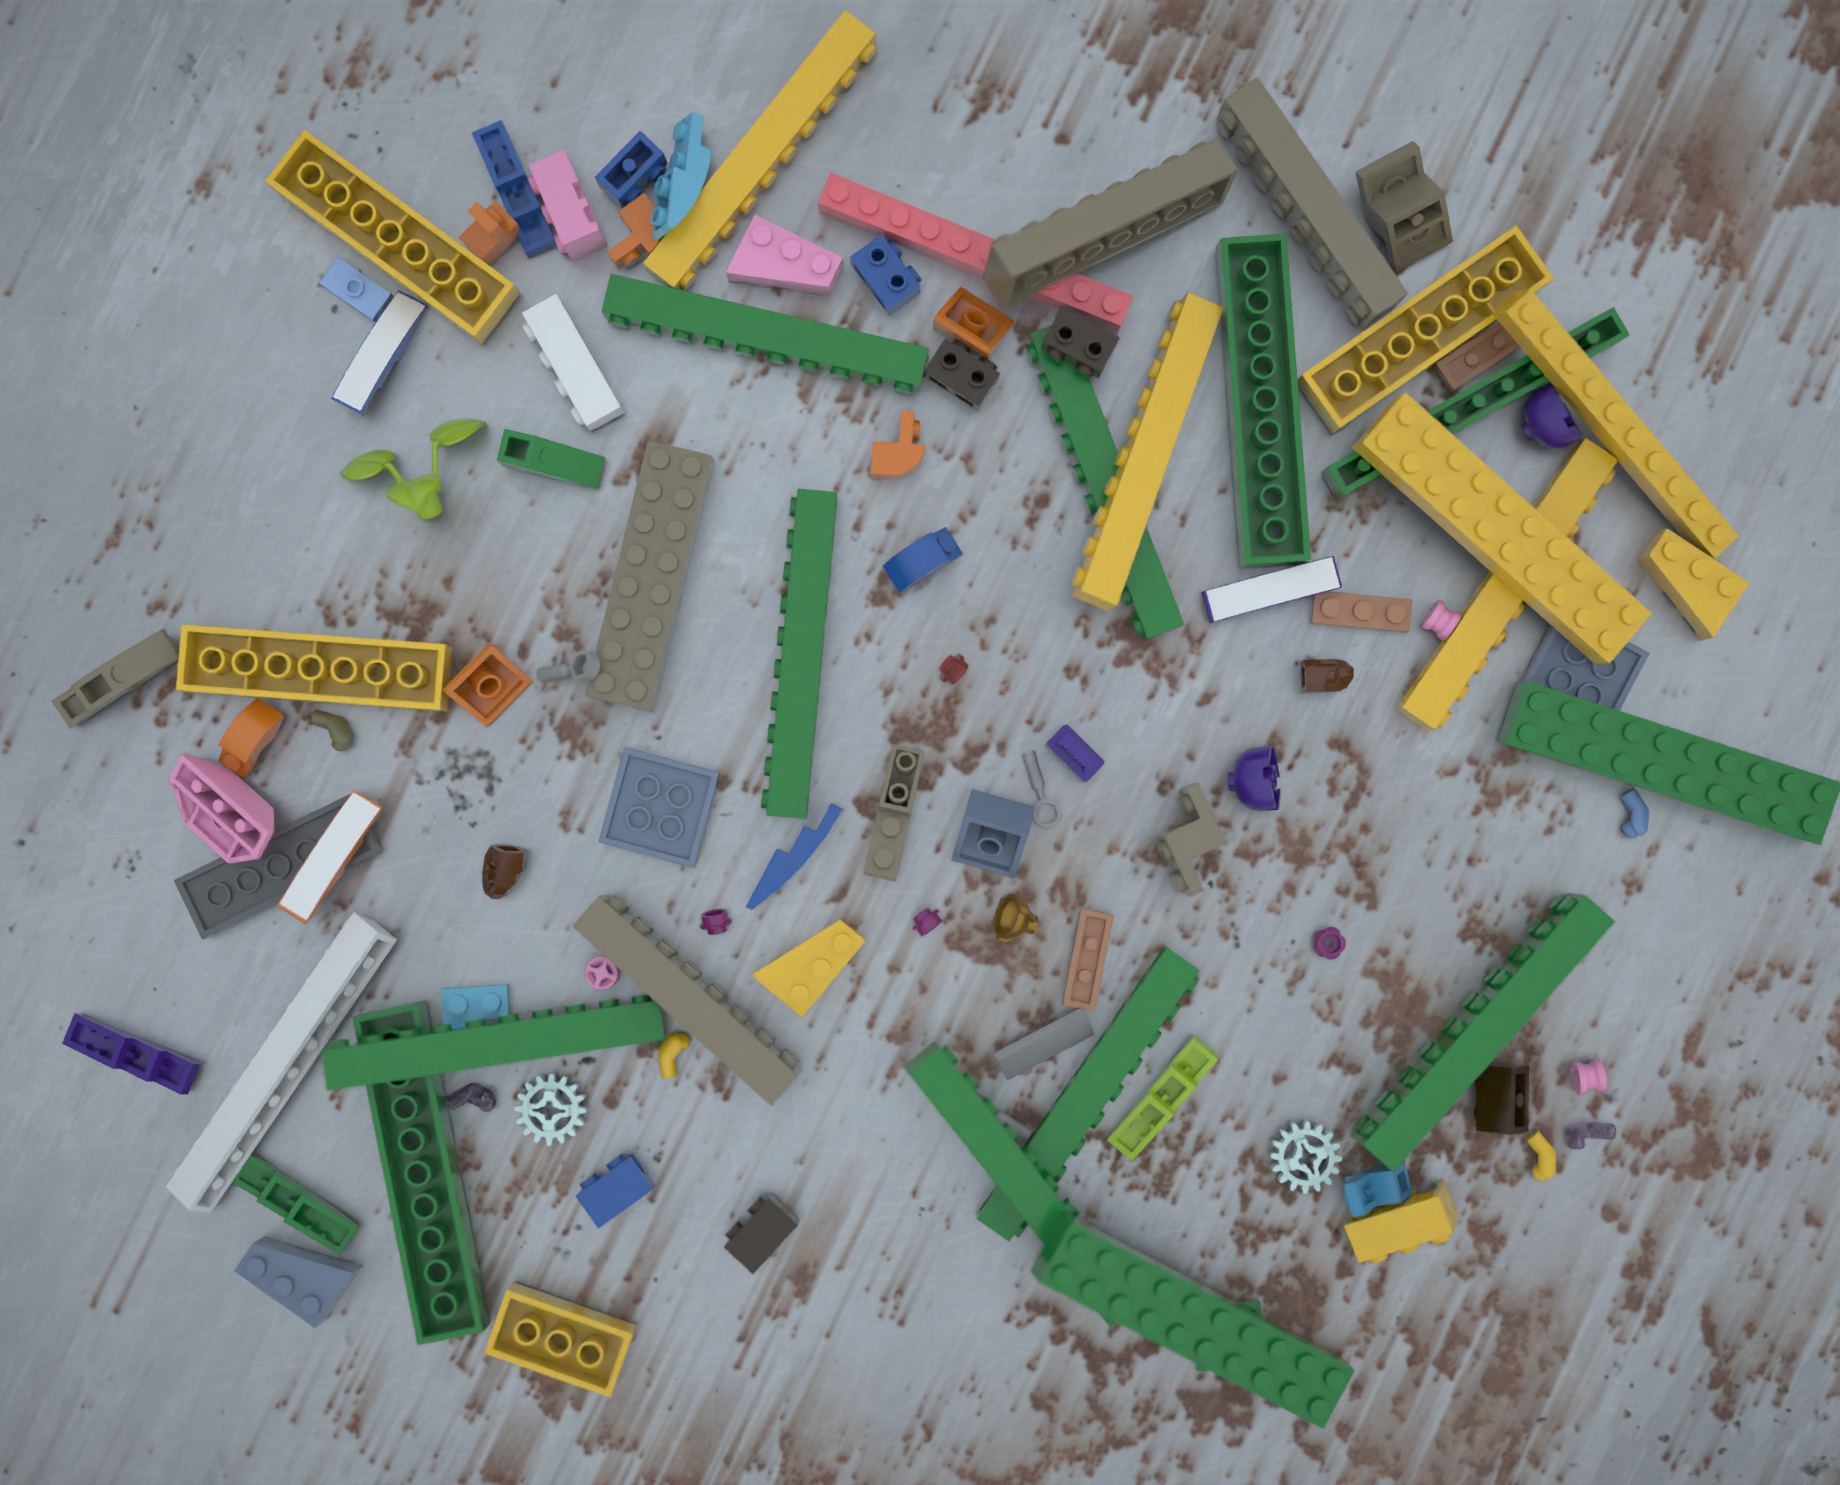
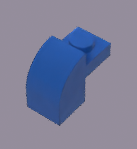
[883,527,963,593]

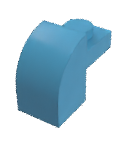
[1344,1162,1413,1217]

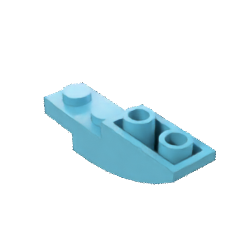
[651,112,712,240]

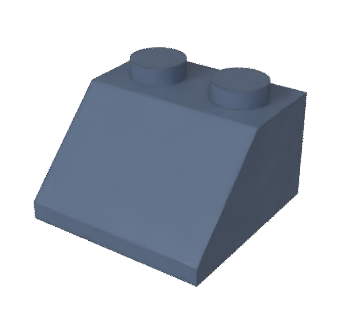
[951,789,1035,878]

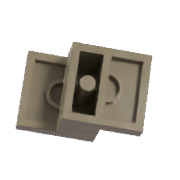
[1355,141,1453,272]
[1155,783,1226,896]

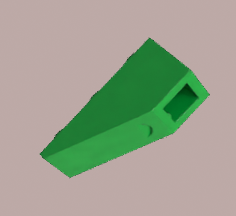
[497,428,605,489]

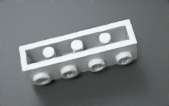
[522,294,625,432]

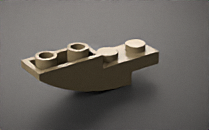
[52,629,179,728]
[864,744,925,882]

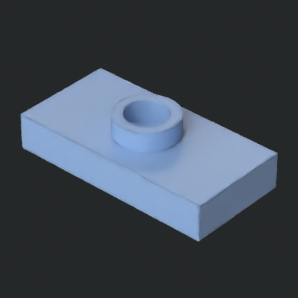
[319,257,393,322]

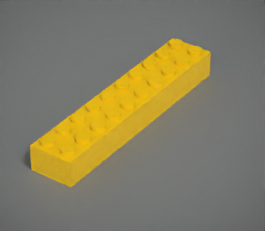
[1352,392,1652,665]

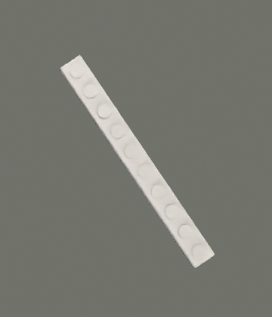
[166,912,397,1214]

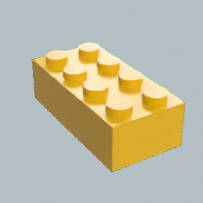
[484,1282,637,1397]

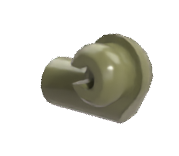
[311,709,352,751]

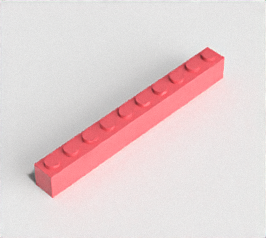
[818,172,1133,334]

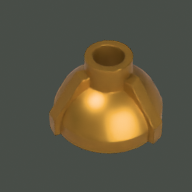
[993,893,1039,942]

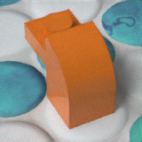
[607,193,666,270]
[458,201,519,266]
[871,410,925,480]
[218,698,284,779]

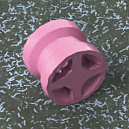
[1421,600,1462,641]
[585,955,621,990]
[1570,1059,1607,1095]

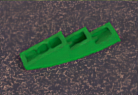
[232,1152,359,1255]

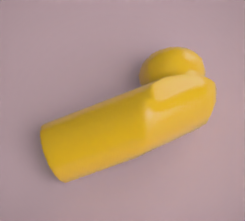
[658,1032,690,1078]
[1525,1130,1556,1181]

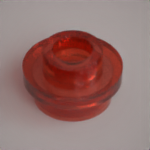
[939,654,969,685]

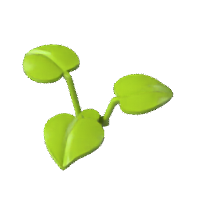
[340,418,487,520]

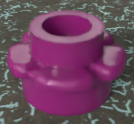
[912,908,943,937]
[700,909,732,935]
[1314,927,1346,960]

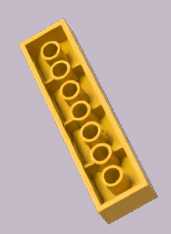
[265,129,521,345]
[1298,225,1555,434]
[176,624,453,712]

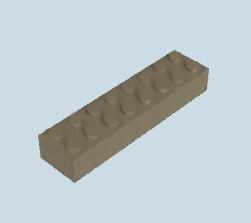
[1217,77,1408,330]
[983,139,1238,309]
[585,440,715,713]
[572,894,801,1106]

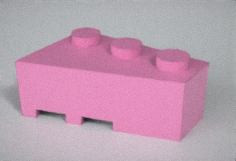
[528,150,608,261]
[726,215,844,296]

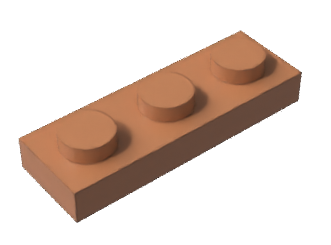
[1434,322,1521,393]
[1310,592,1413,633]
[1062,908,1114,1012]

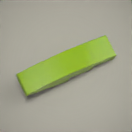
[1107,1035,1219,1161]

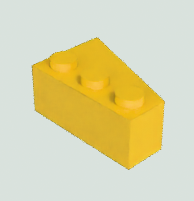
[1637,528,1749,641]
[752,918,866,1017]
[1344,1179,1459,1264]

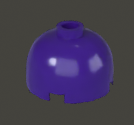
[1521,382,1583,449]
[1227,746,1281,811]

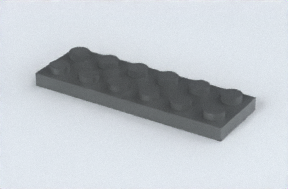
[174,794,382,939]

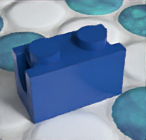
[575,1153,656,1229]

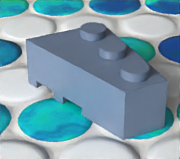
[234,1237,363,1328]

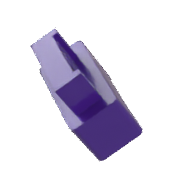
[1045,724,1105,783]

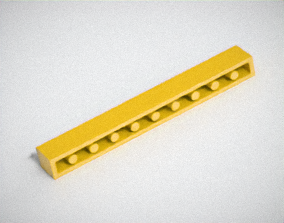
[643,10,877,290]
[1493,289,1739,558]
[1071,292,1223,611]
[1396,438,1618,731]

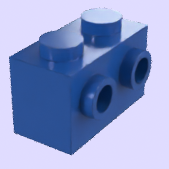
[595,131,668,209]
[850,234,922,316]

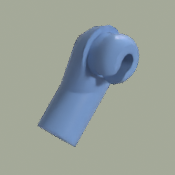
[1620,788,1649,839]

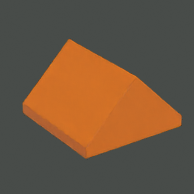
[933,286,1015,360]
[442,643,532,727]

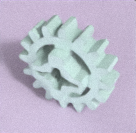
[514,1072,588,1146]
[1268,1120,1342,1194]

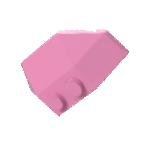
[168,753,274,864]

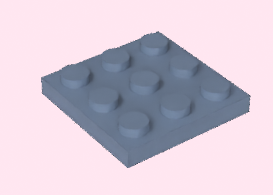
[1522,626,1650,711]
[598,747,720,868]

